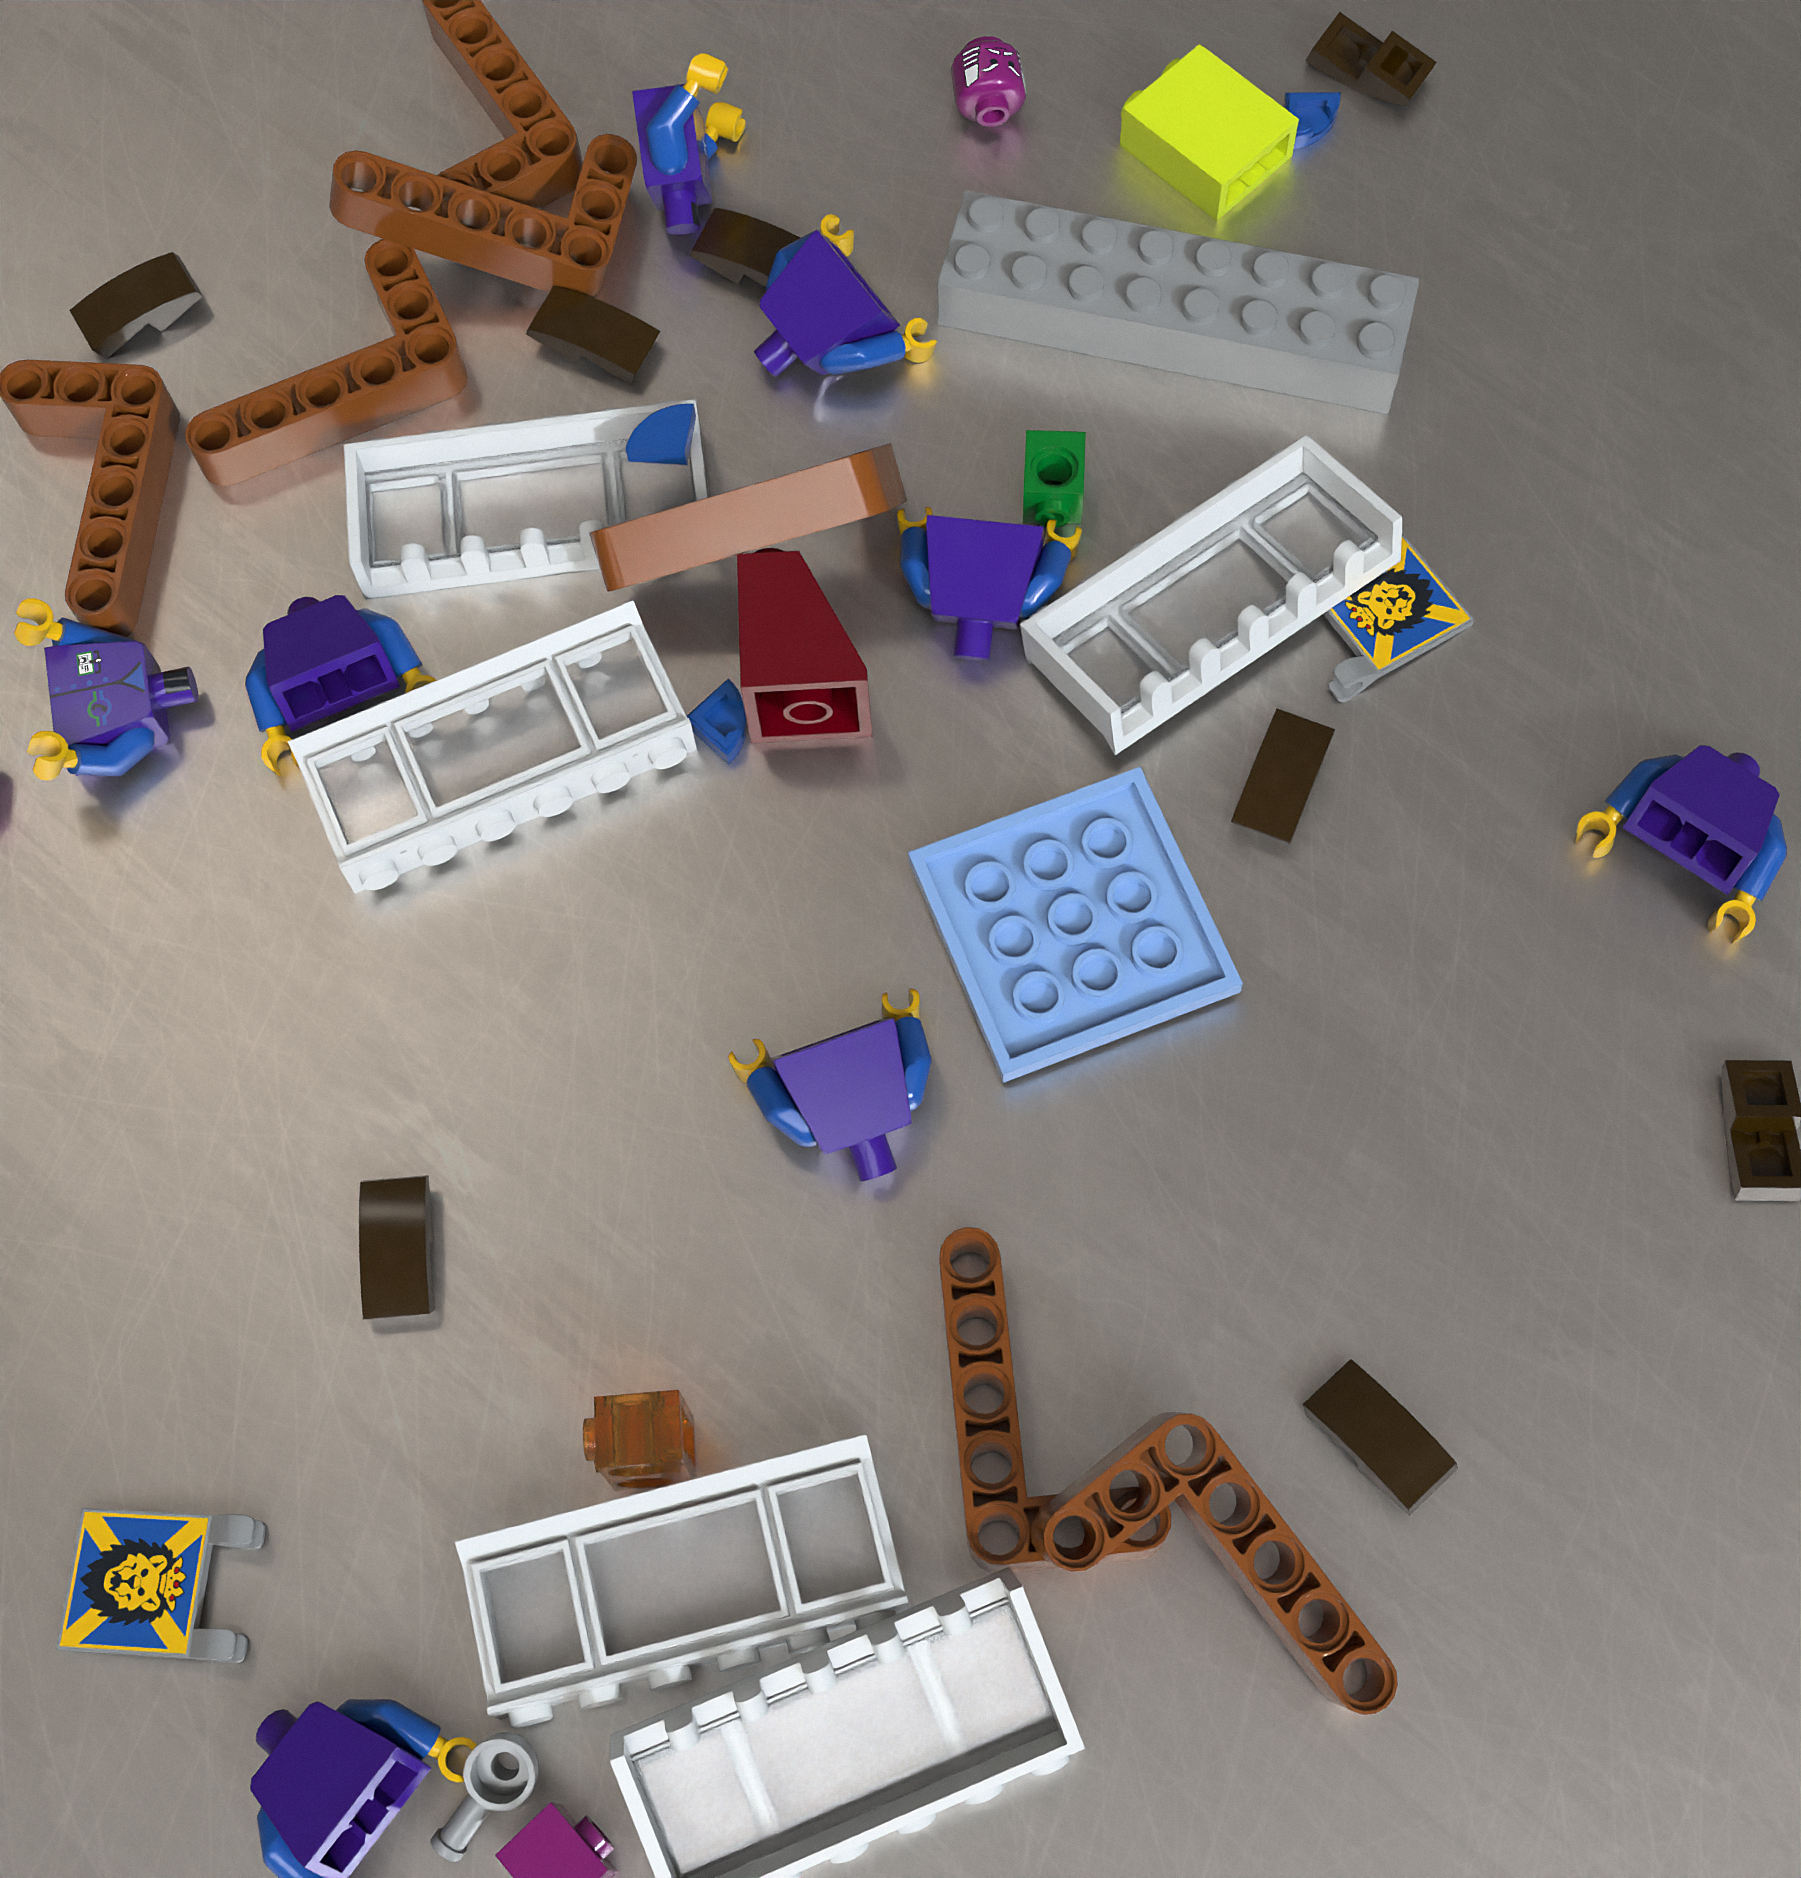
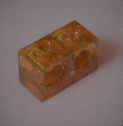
[583,1390,697,1491]

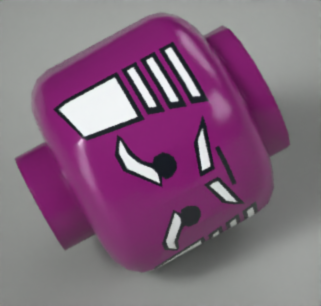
[951,36,1026,127]

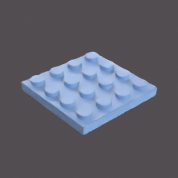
[908,767,1243,1083]

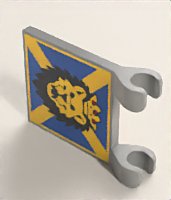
[1275,533,1475,703]
[56,1508,266,1663]

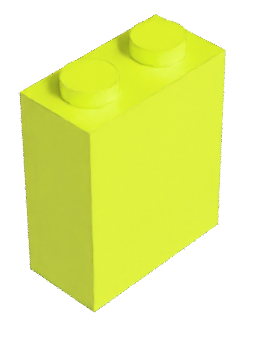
[1119,44,1299,222]

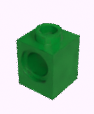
[1022,430,1086,528]

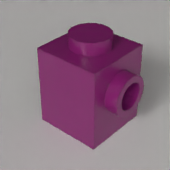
[495,1802,618,1878]

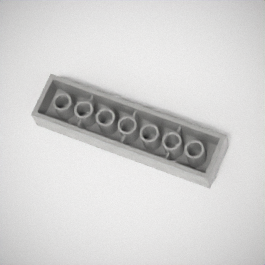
[937,190,1420,415]

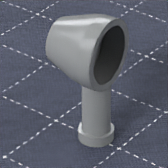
[430,1732,539,1862]

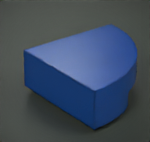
[1283,92,1341,150]
[625,404,696,465]
[687,678,747,765]

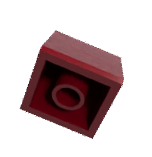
[737,548,872,743]

